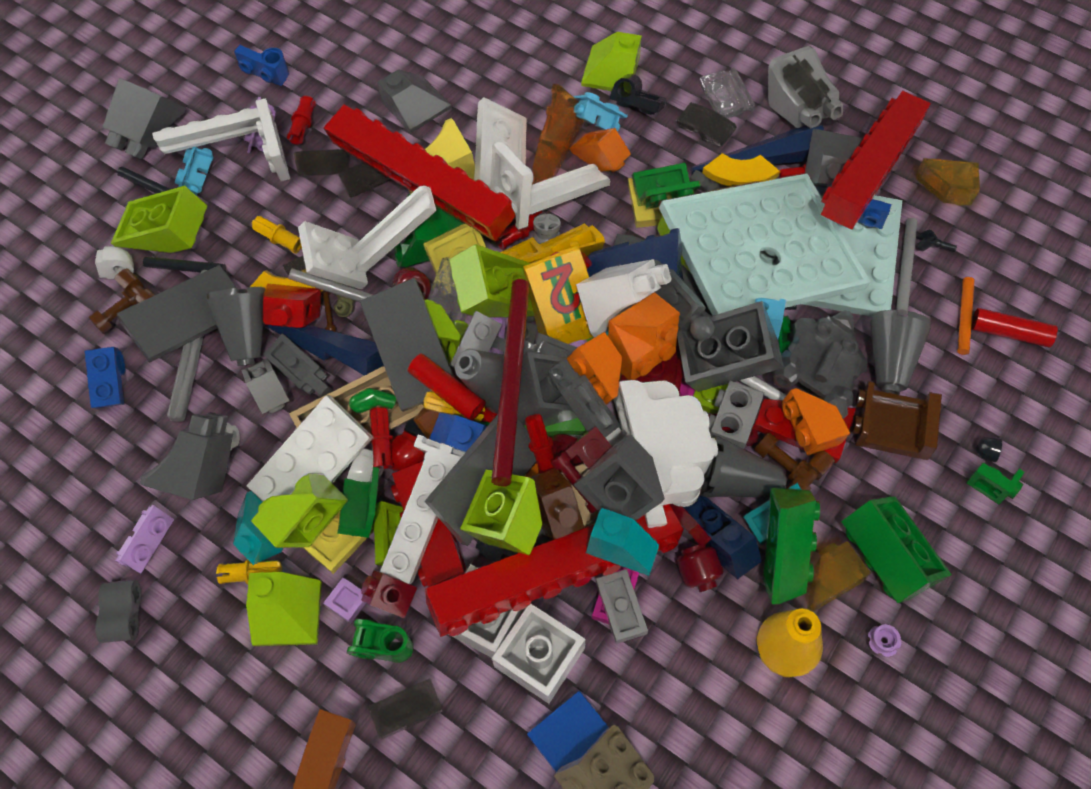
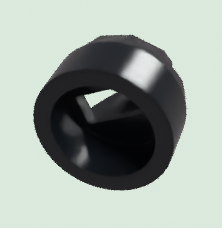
[976,437,1002,462]

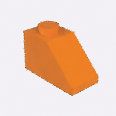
[569,128,631,172]

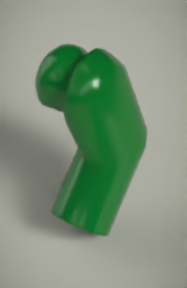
[349,388,396,413]

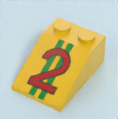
[523,246,593,344]

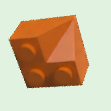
[608,292,680,380]

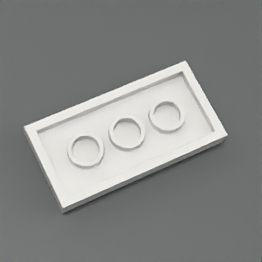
[474,97,527,188]
[247,395,373,502]

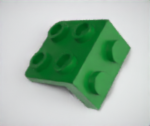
[632,163,701,209]

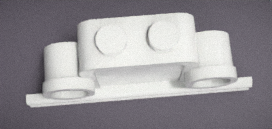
[614,380,718,528]

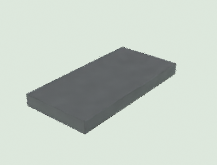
[117,265,238,363]
[360,278,455,412]
[424,415,536,546]

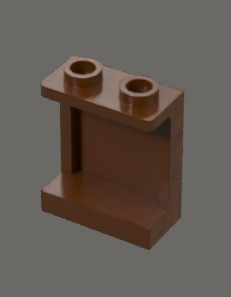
[852,381,942,460]

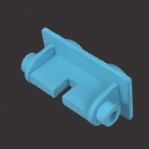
[573,92,628,131]
[175,147,214,196]

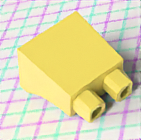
[408,118,475,194]

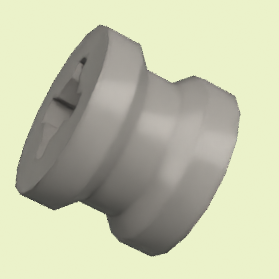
[533,214,561,244]

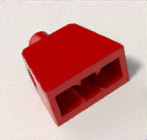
[263,283,321,328]

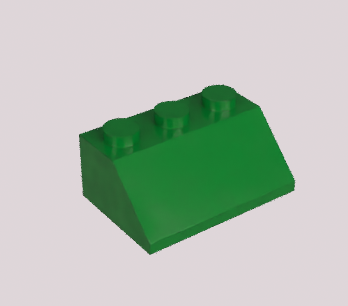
[763,488,820,604]
[841,496,952,603]

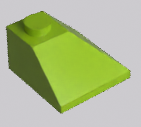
[581,32,642,93]
[246,572,322,646]

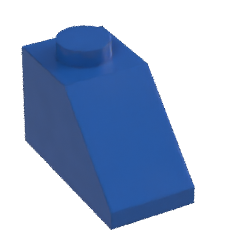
[429,413,487,453]

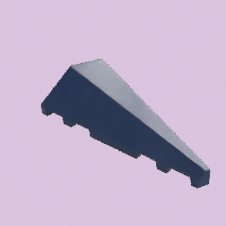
[690,124,824,175]
[587,228,684,280]
[263,323,384,376]

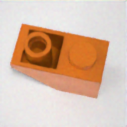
[567,332,622,405]
[782,388,850,456]

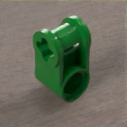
[347,619,414,663]

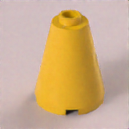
[756,608,823,677]

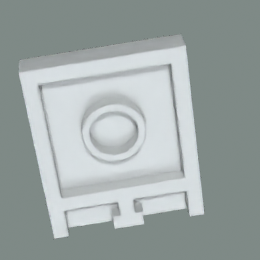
[152,98,290,182]
[490,141,610,230]
[298,186,436,289]
[380,434,465,584]

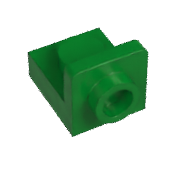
[966,463,1025,505]

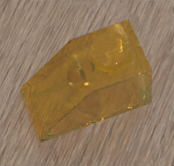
[916,158,980,206]
[808,541,871,612]

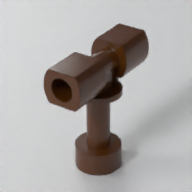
[88,268,155,334]
[754,432,835,490]

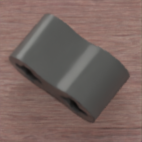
[95,580,141,643]

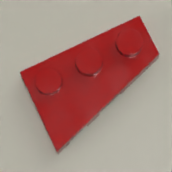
[752,399,856,463]

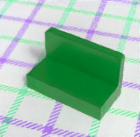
[337,467,379,538]

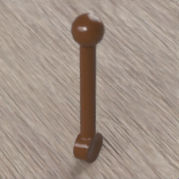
[321,291,336,332]

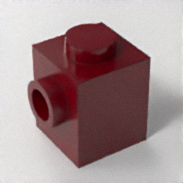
[361,570,417,618]

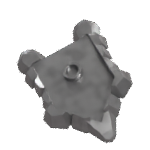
[771,310,867,418]

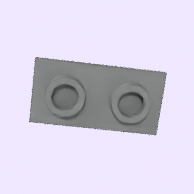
[450,311,502,369]

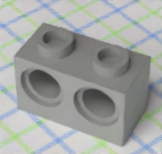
[708,381,765,449]

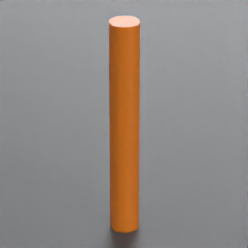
[957,277,975,355]

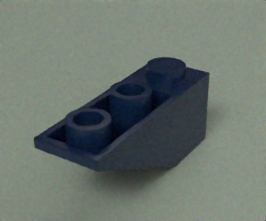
[683,496,762,580]

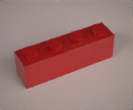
[391,461,467,587]

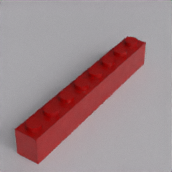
[821,90,931,230]
[323,104,516,241]
[425,504,684,637]

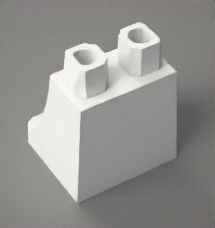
[576,259,671,338]

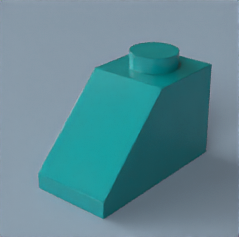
[233,491,283,565]
[586,508,659,576]

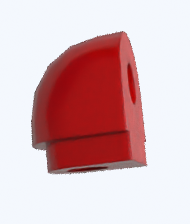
[389,431,425,471]

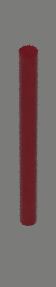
[491,279,530,487]

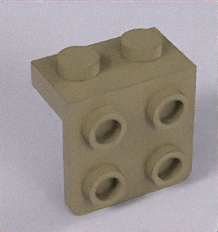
[554,725,654,789]

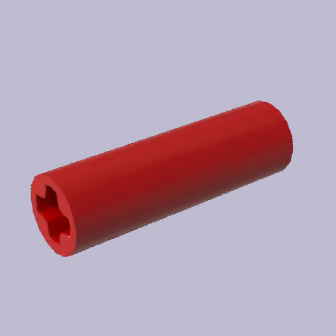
[971,308,1058,348]
[408,353,486,421]

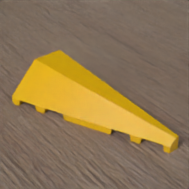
[500,223,605,264]

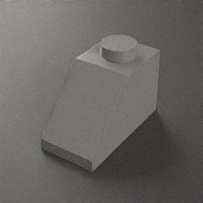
[241,358,289,414]

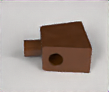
[529,468,584,539]

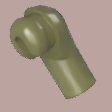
[333,281,355,317]

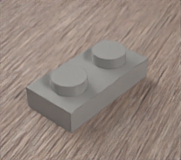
[595,569,648,644]

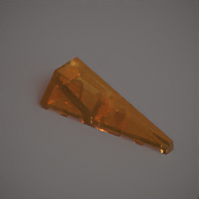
[532,84,584,185]

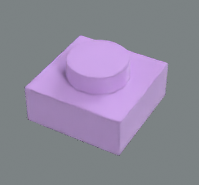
[323,578,366,624]

